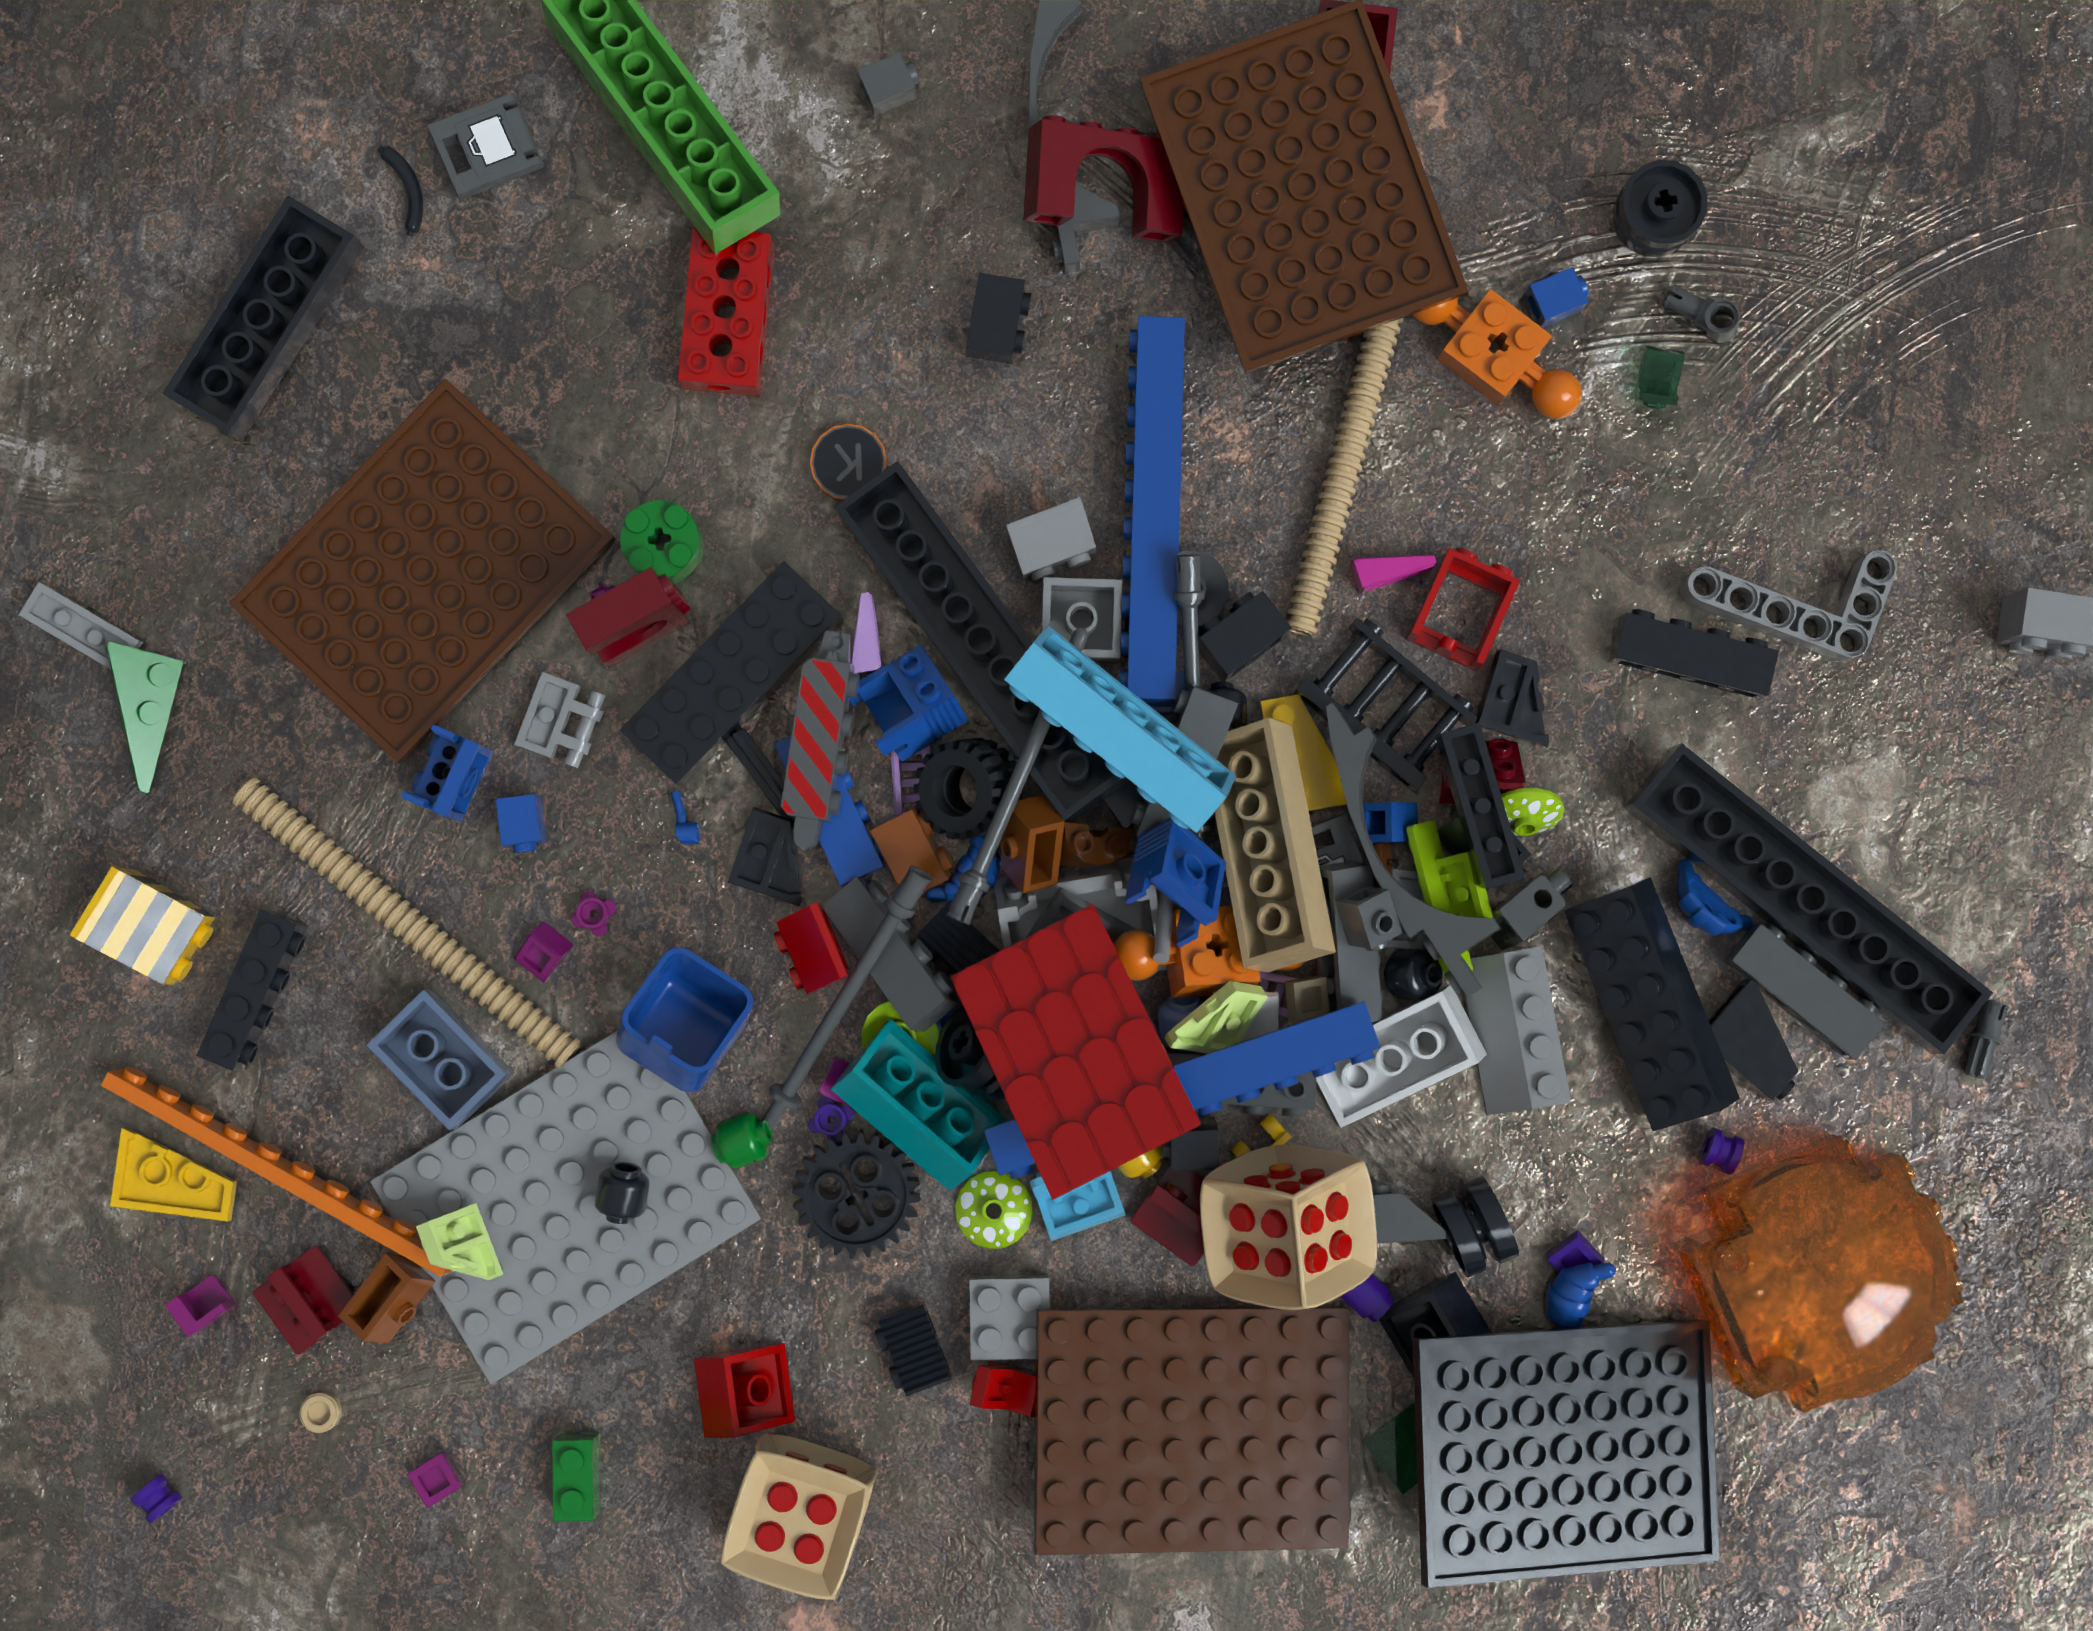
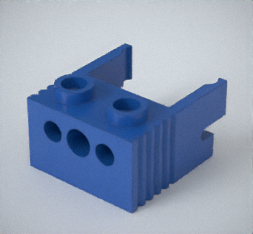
[850,644,968,762]
[400,724,494,822]
[1125,818,1227,948]

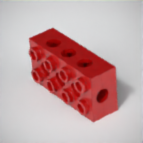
[678,227,774,397]

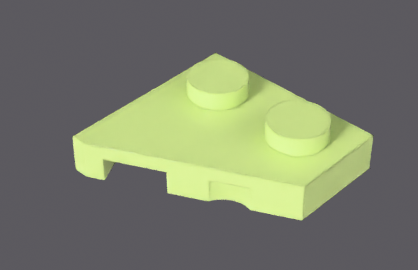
[1164,981,1268,1054]
[416,1203,503,1280]

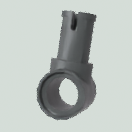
[1664,284,1740,343]

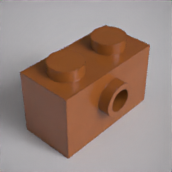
[1000,795,1065,894]
[870,805,954,892]
[338,1253,435,1344]

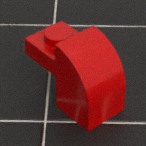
[969,1362,1035,1417]

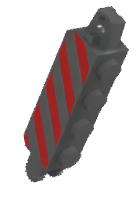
[781,631,860,851]

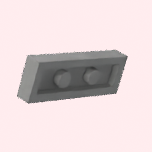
[18,582,143,669]

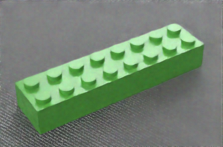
[541,0,781,254]

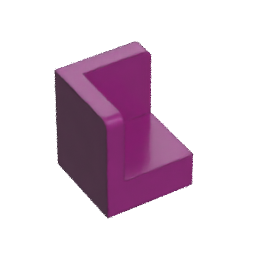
[165,1275,237,1337]

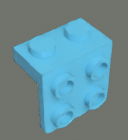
[1030,1171,1125,1241]

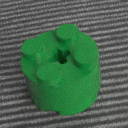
[620,500,704,584]

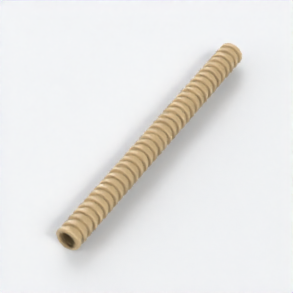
[1286,318,1404,636]
[233,777,581,1068]

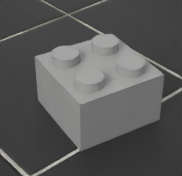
[1042,577,1122,663]
[1996,587,2093,661]
[969,1274,1050,1360]

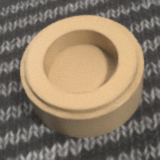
[299,1391,342,1433]

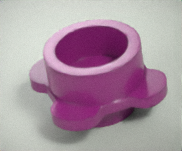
[571,891,617,936]

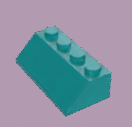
[831,1019,1008,1191]

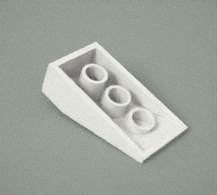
[1316,985,1487,1128]

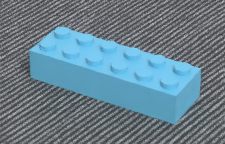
[1004,625,1237,833]

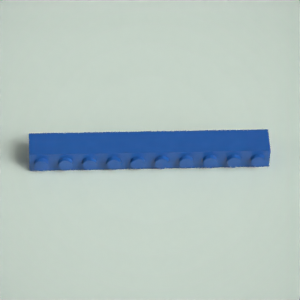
[1120,316,1185,707]
[984,1001,1381,1179]

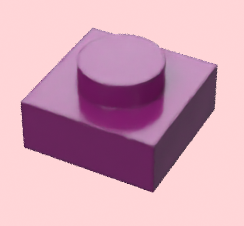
[407,1451,464,1508]

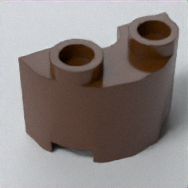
[1060,822,1133,869]

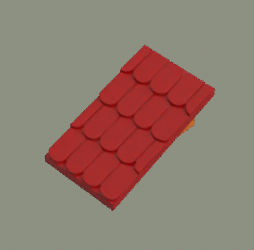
[950,904,1201,1200]

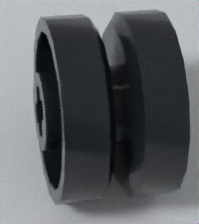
[1613,160,1707,257]
[935,1005,1006,1102]
[1431,1175,1519,1278]

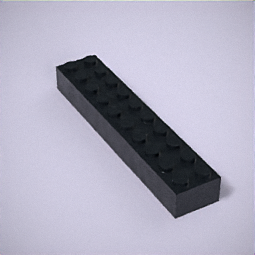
[834,461,1130,823]
[1624,743,1993,1054]

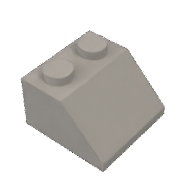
[1006,497,1096,582]

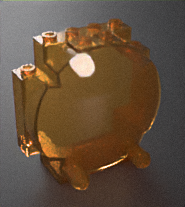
[1674,1134,1963,1413]

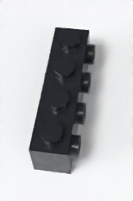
[196,909,308,1071]

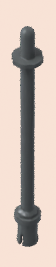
[1173,554,1215,845]
[946,628,1088,925]
[762,865,932,1129]

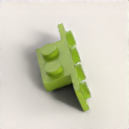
[1406,820,1493,980]

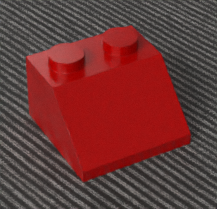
[774,902,851,995]
[694,1343,795,1438]

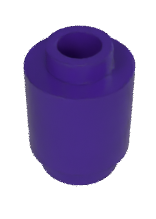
[1340,1273,1394,1323]

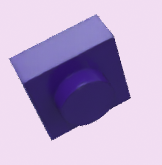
[1547,1230,1604,1272]

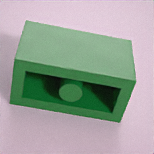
[552,1433,600,1522]

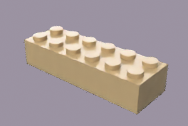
[1215,718,1336,973]

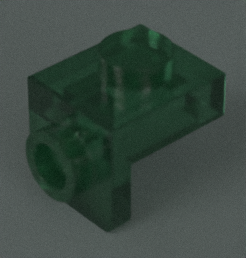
[1635,345,1686,409]

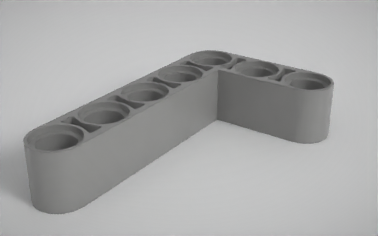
[1679,550,1897,662]

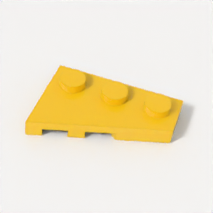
[1259,694,1347,812]
[110,1127,237,1221]

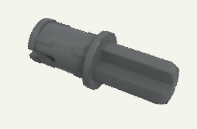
[1965,1000,2009,1079]

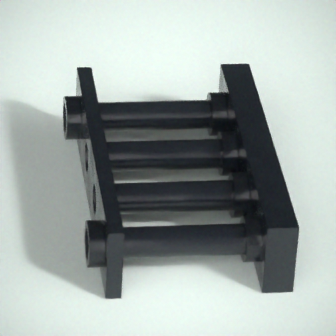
[1294,618,1478,792]

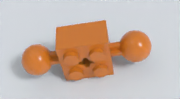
[1412,289,1582,419]
[1113,906,1305,998]

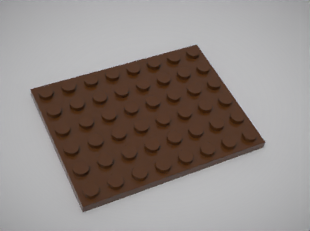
[1140,0,1469,374]
[229,378,616,764]
[1033,1307,1350,1555]

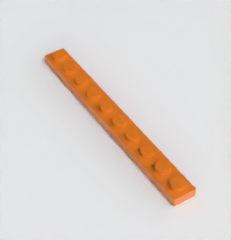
[101,1066,453,1277]

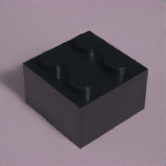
[1198,591,1292,682]

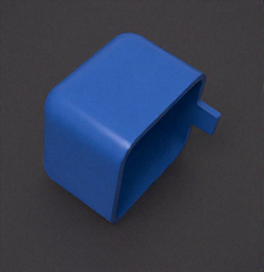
[616,948,753,1093]

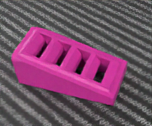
[1350,555,1437,594]

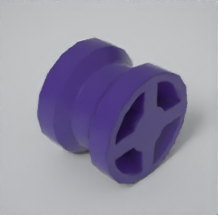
[1699,1127,1745,1175]
[130,1473,183,1524]

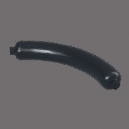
[378,146,423,237]

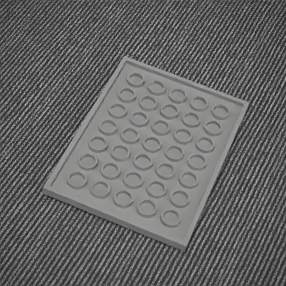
[370,1030,763,1385]

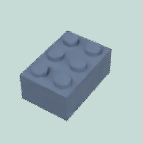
[366,989,514,1130]

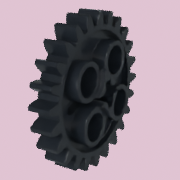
[792,1129,921,1259]

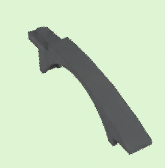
[1029,0,1119,274]
[1326,703,1501,997]

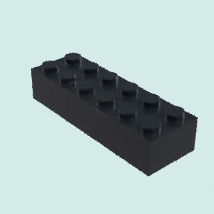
[162,196,364,443]
[620,561,844,788]
[1564,877,1740,1132]

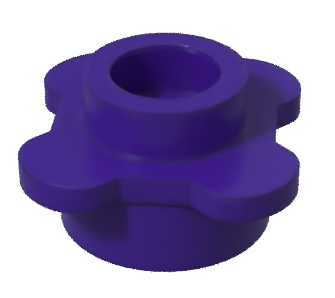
[808,1097,854,1142]

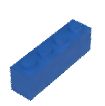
[774,735,885,887]

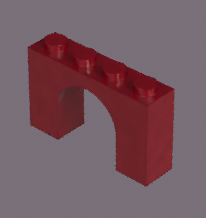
[1023,115,1184,243]
[566,567,691,668]

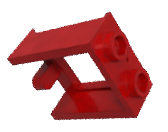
[1405,548,1521,671]

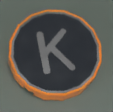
[810,424,888,501]

